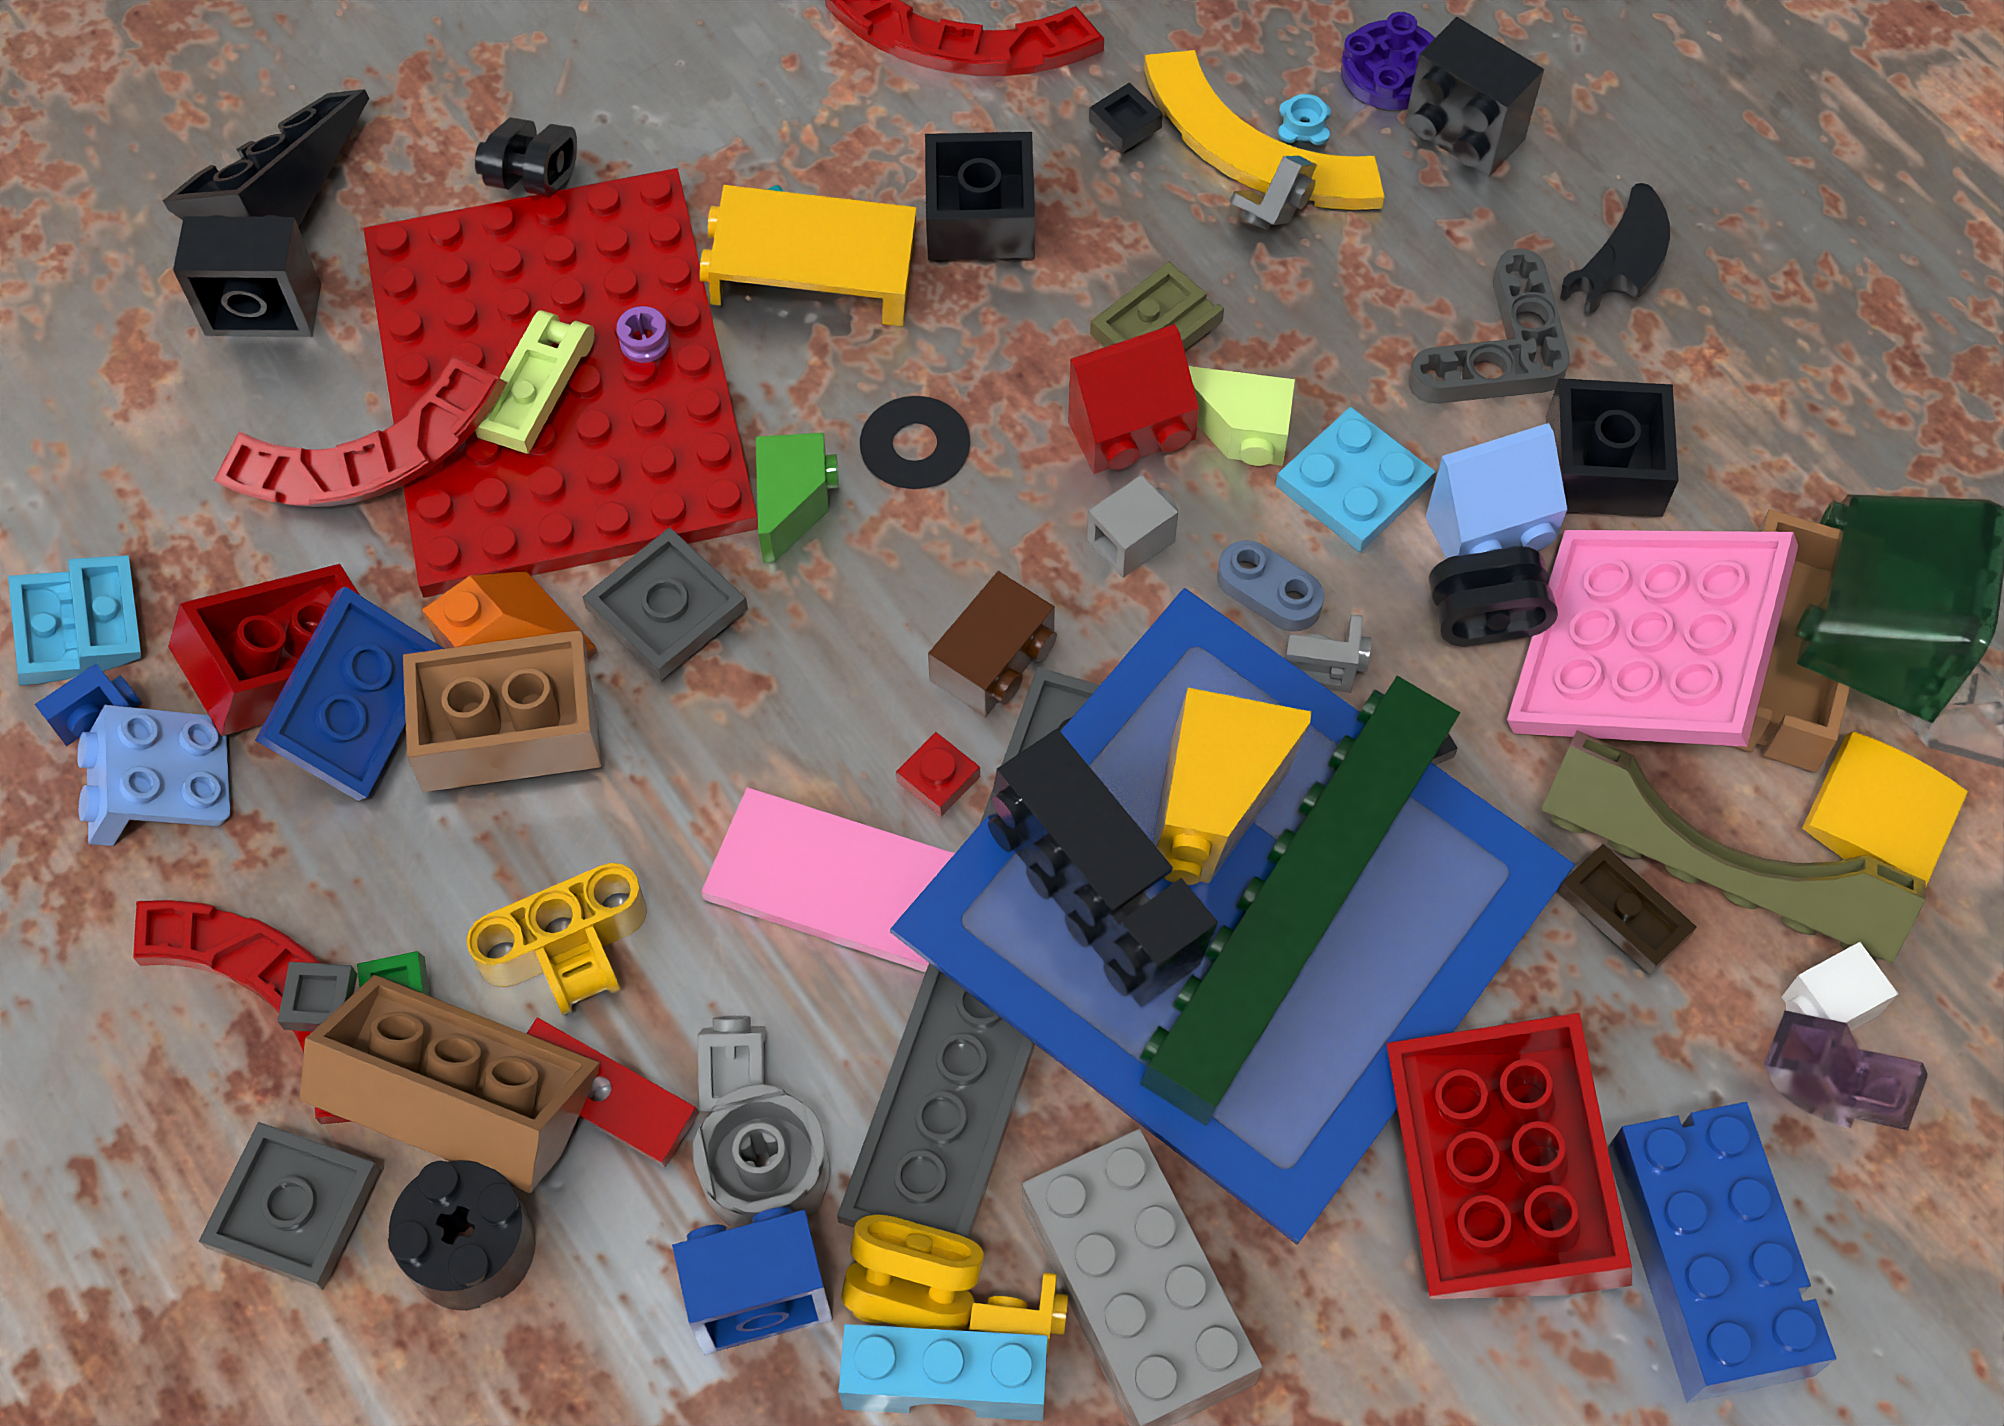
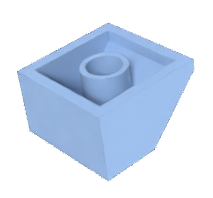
[1425,423,1567,559]

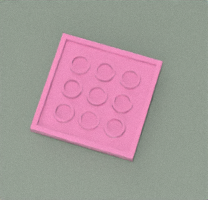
[1507,530,1799,747]

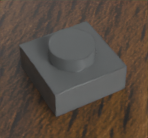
[278,962,357,1032]

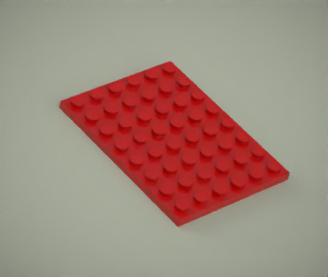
[363,168,758,598]

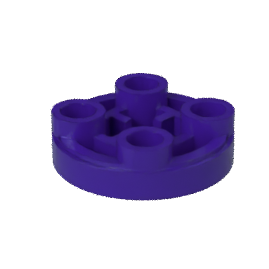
[1341,12,1435,110]

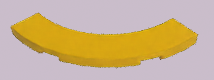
[1144,50,1385,210]

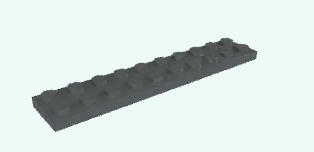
[837,667,1100,1239]

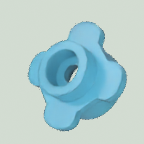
[1278,94,1331,145]

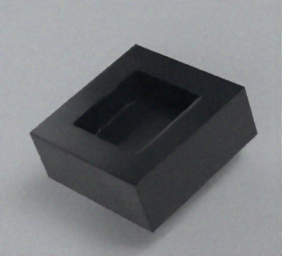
[1089,82,1163,153]

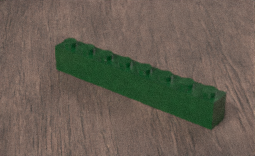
[1139,676,1460,1126]

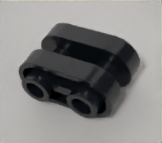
[475,117,577,196]
[1429,546,1558,647]

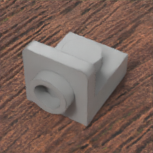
[1285,614,1372,693]
[697,1016,766,1111]

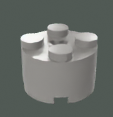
[693,1085,830,1229]

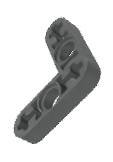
[1409,248,1570,404]

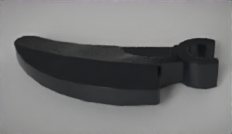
[1560,183,1670,314]

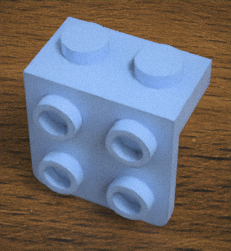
[77,705,230,846]

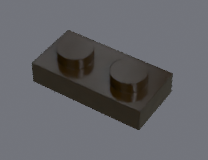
[1558,844,1697,975]

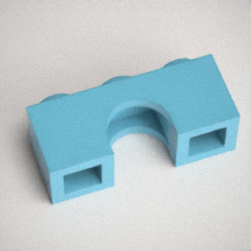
[838,1324,1047,1421]

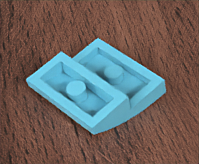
[8,555,141,686]

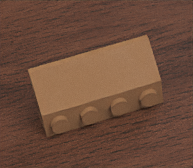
[299,975,600,1193]

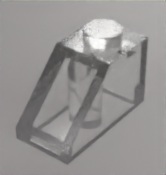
[1897,657,2004,768]

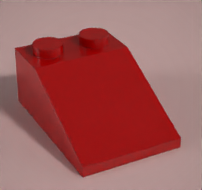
[168,564,360,736]

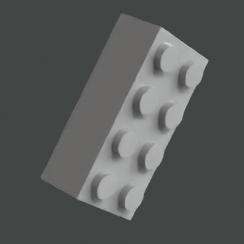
[1022,1129,1263,1426]

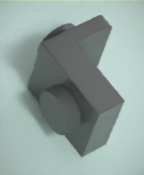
[1230,155,1317,229]

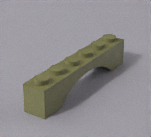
[1541,731,1926,964]

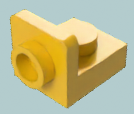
[969,1272,1068,1354]

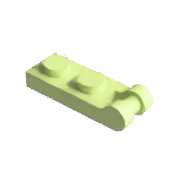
[475,310,595,454]

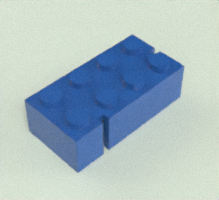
[1607,1102,1837,1403]

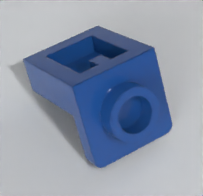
[34,663,142,746]

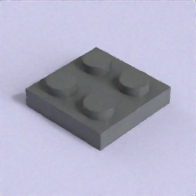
[582,527,748,680]
[199,1122,380,1290]

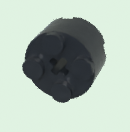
[388,1160,535,1311]

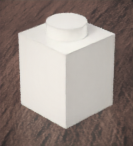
[1781,942,1898,1049]

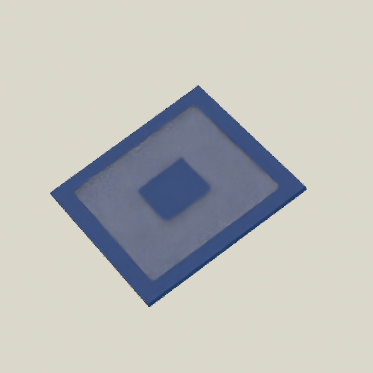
[890,587,1575,1245]

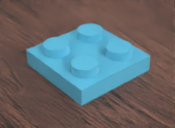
[1275,406,1436,552]

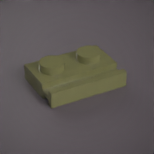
[1090,261,1224,351]

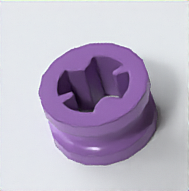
[617,306,669,363]

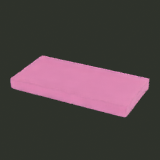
[701,787,955,972]

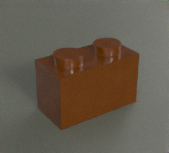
[928,571,1057,717]

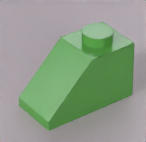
[756,433,839,563]

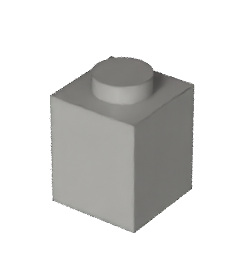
[1087,474,1178,578]

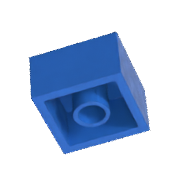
[672,1207,832,1355]

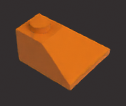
[422,571,598,659]

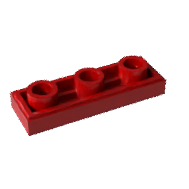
[526,1017,700,1167]

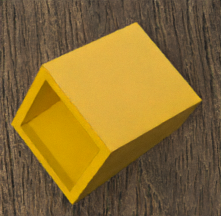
[1153,687,1311,885]

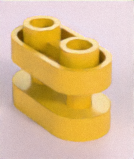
[841,1215,984,1331]

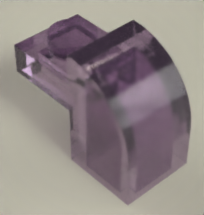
[1764,1010,1928,1131]

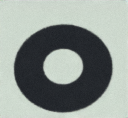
[860,396,970,489]

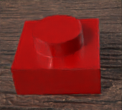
[896,732,980,817]

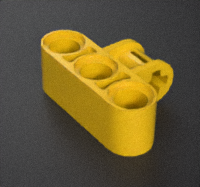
[466,863,647,1016]

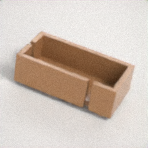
[1732,509,1885,773]

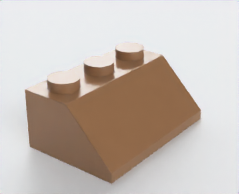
[403,630,601,792]

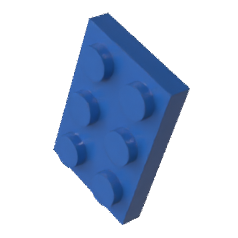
[255,586,445,801]

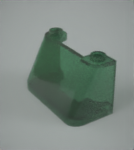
[1794,494,2004,724]

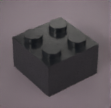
[1405,17,1544,177]
[925,132,1035,260]
[173,215,321,337]
[1546,378,1679,517]

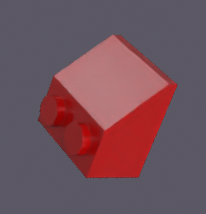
[1068,324,1199,474]

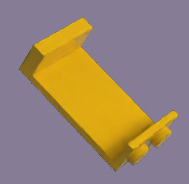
[700,185,917,327]

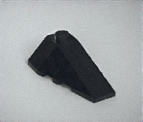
[163,89,369,226]

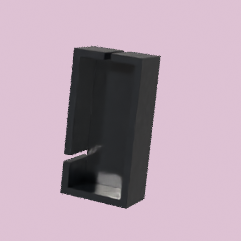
[988,728,1218,1008]

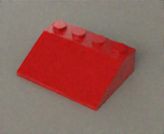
[1387,1012,1632,1299]

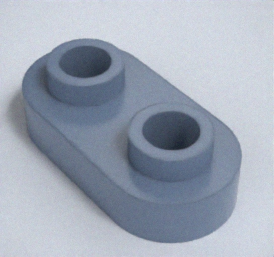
[1217,540,1324,631]

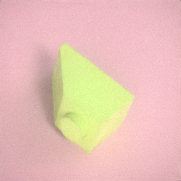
[1189,366,1295,466]

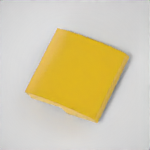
[1802,731,1968,886]

